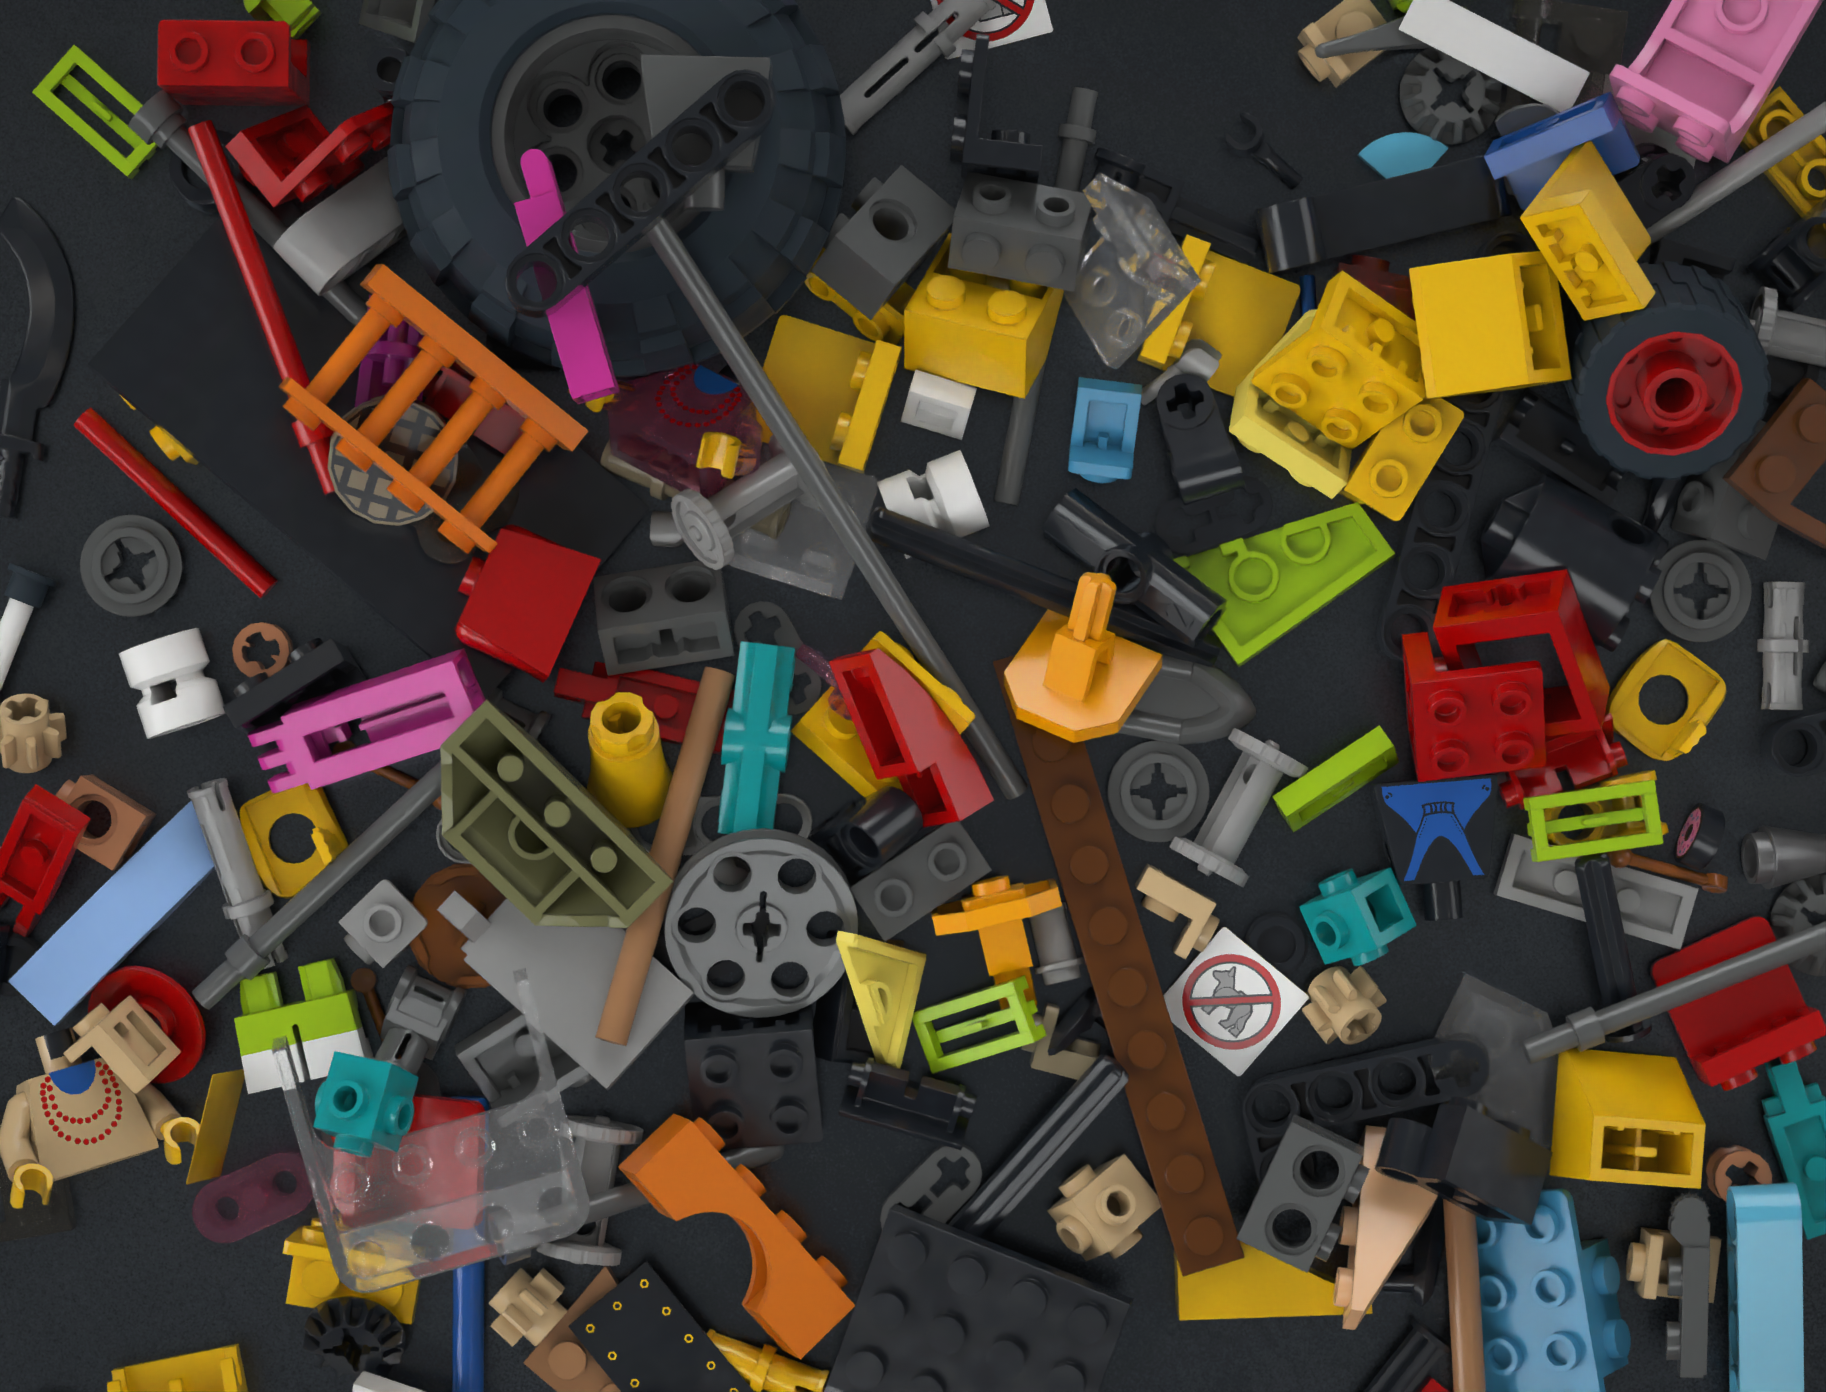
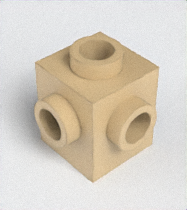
[1047,1154,1161,1261]

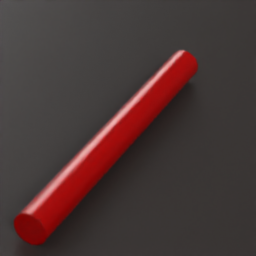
[74,407,278,599]

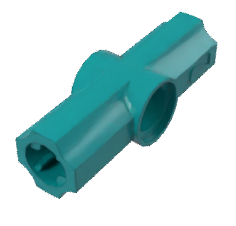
[717,641,796,834]

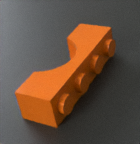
[618,1113,855,1360]

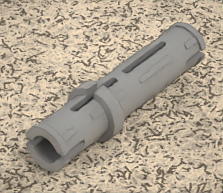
[840,0,996,135]
[187,778,288,969]

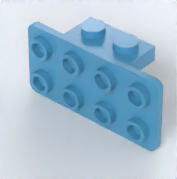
[1476,1188,1631,1392]

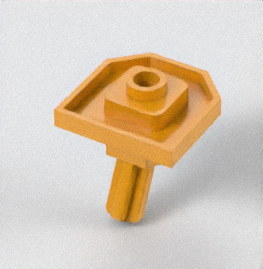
[1004,572,1163,743]
[931,875,1062,1010]

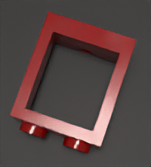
[1433,569,1610,737]

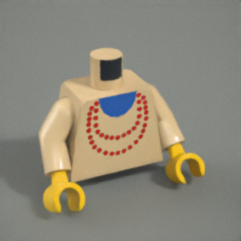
[0,1028,200,1209]

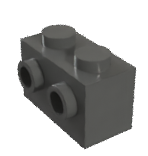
[948,171,1094,292]

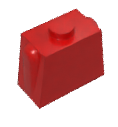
[455,524,601,683]

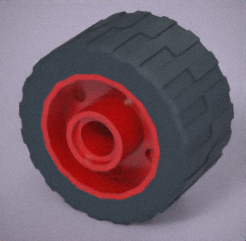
[1563,261,1771,481]

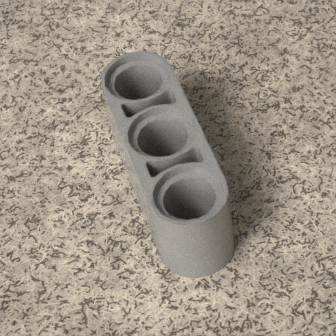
[274,156,407,296]

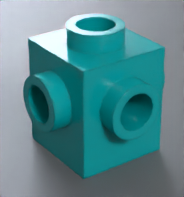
[1299,867,1417,966]
[313,1051,419,1158]

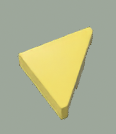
[836,931,926,1069]

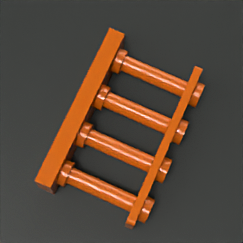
[279,264,588,554]

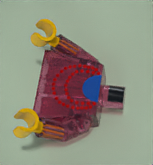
[567,362,763,499]

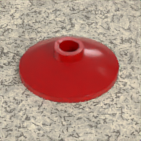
[88,966,206,1084]

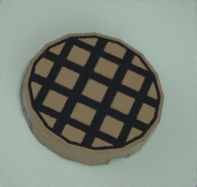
[328,394,458,526]

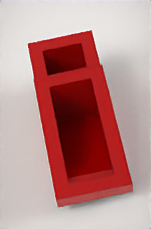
[829,648,994,827]

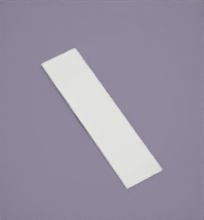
[1399,0,1590,112]

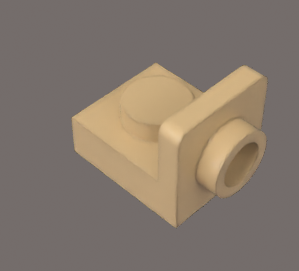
[1298,0,1387,88]
[1135,863,1220,959]
[63,995,181,1094]

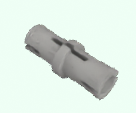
[1757,582,1809,710]

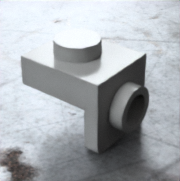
[339,879,428,968]

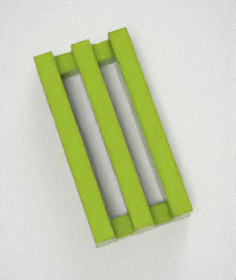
[32,45,158,179]
[1272,725,1399,833]
[1523,780,1664,862]
[912,975,1047,1074]

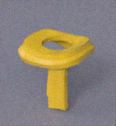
[1605,639,1727,761]
[239,783,348,899]

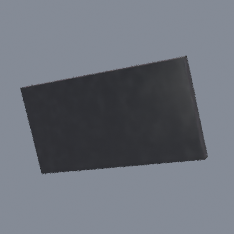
[88,183,650,700]

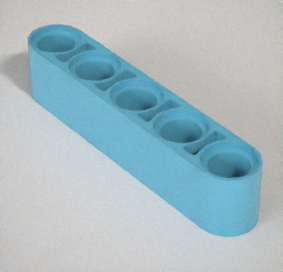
[1726,1182,1804,1392]

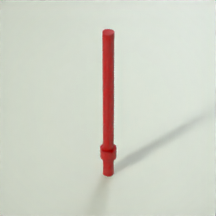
[188,120,335,495]

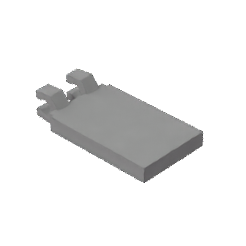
[437,890,694,1091]

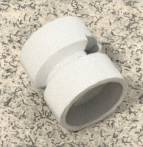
[877,450,990,559]
[119,628,226,739]

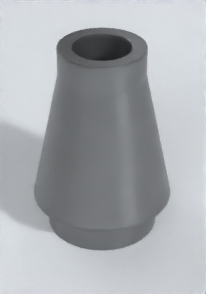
[1741,826,1826,889]

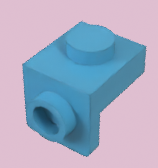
[1068,377,1142,483]

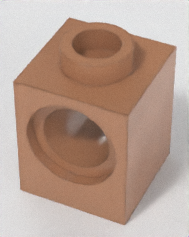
[56,774,157,871]

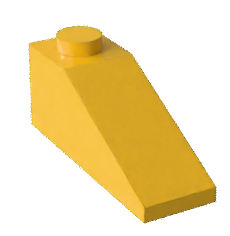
[1174,1241,1372,1321]

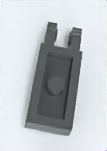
[1665,1191,1711,1378]

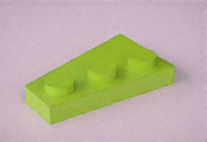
[1173,502,1395,667]

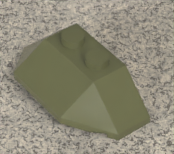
[440,699,673,928]

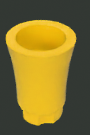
[587,692,673,828]

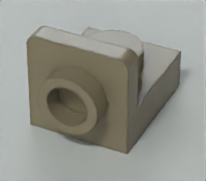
[1021,1002,1102,1080]

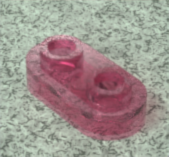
[192,1151,318,1243]

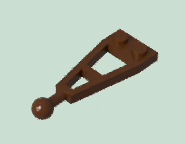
[1722,378,1826,550]

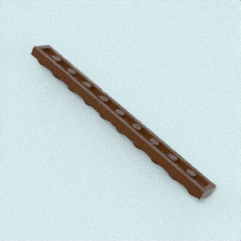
[993,655,1245,1276]

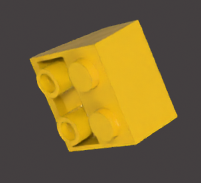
[904,233,1064,399]
[1409,251,1572,399]
[1549,1048,1706,1189]

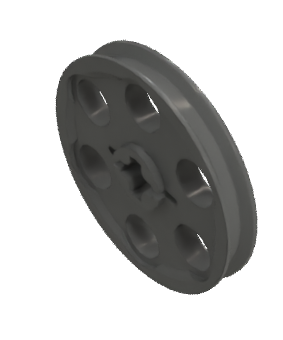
[664,828,858,1018]

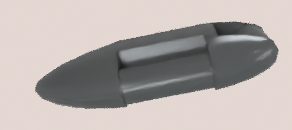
[1118,648,1256,745]

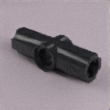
[1042,488,1227,648]

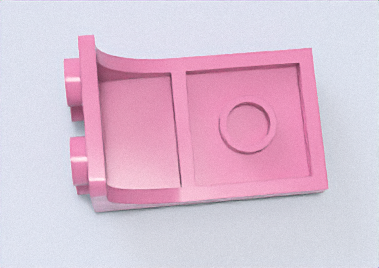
[1609,0,1823,164]

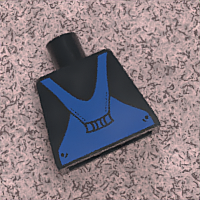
[1369,773,1498,921]

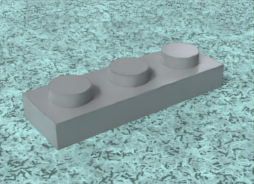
[1493,833,1699,950]

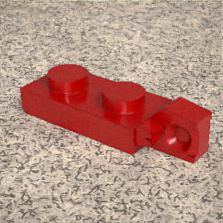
[553,661,735,755]

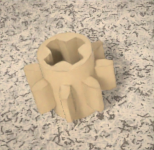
[0,693,67,773]
[1302,966,1387,1045]
[488,1268,567,1347]

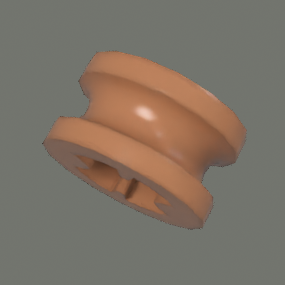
[232,622,294,677]

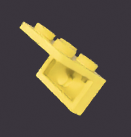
[1229,309,1352,499]

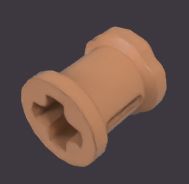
[1704,1145,1772,1202]

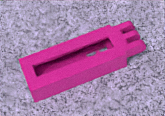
[514,149,620,404]
[247,648,485,793]

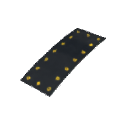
[568,1261,754,1392]

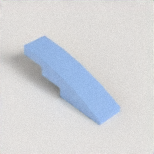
[8,801,215,1026]

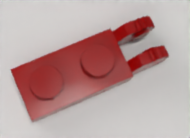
[0,784,91,937]

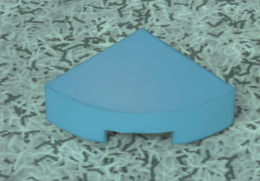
[1357,132,1448,179]

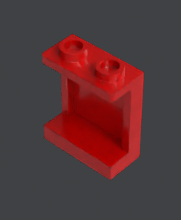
[157,20,311,106]

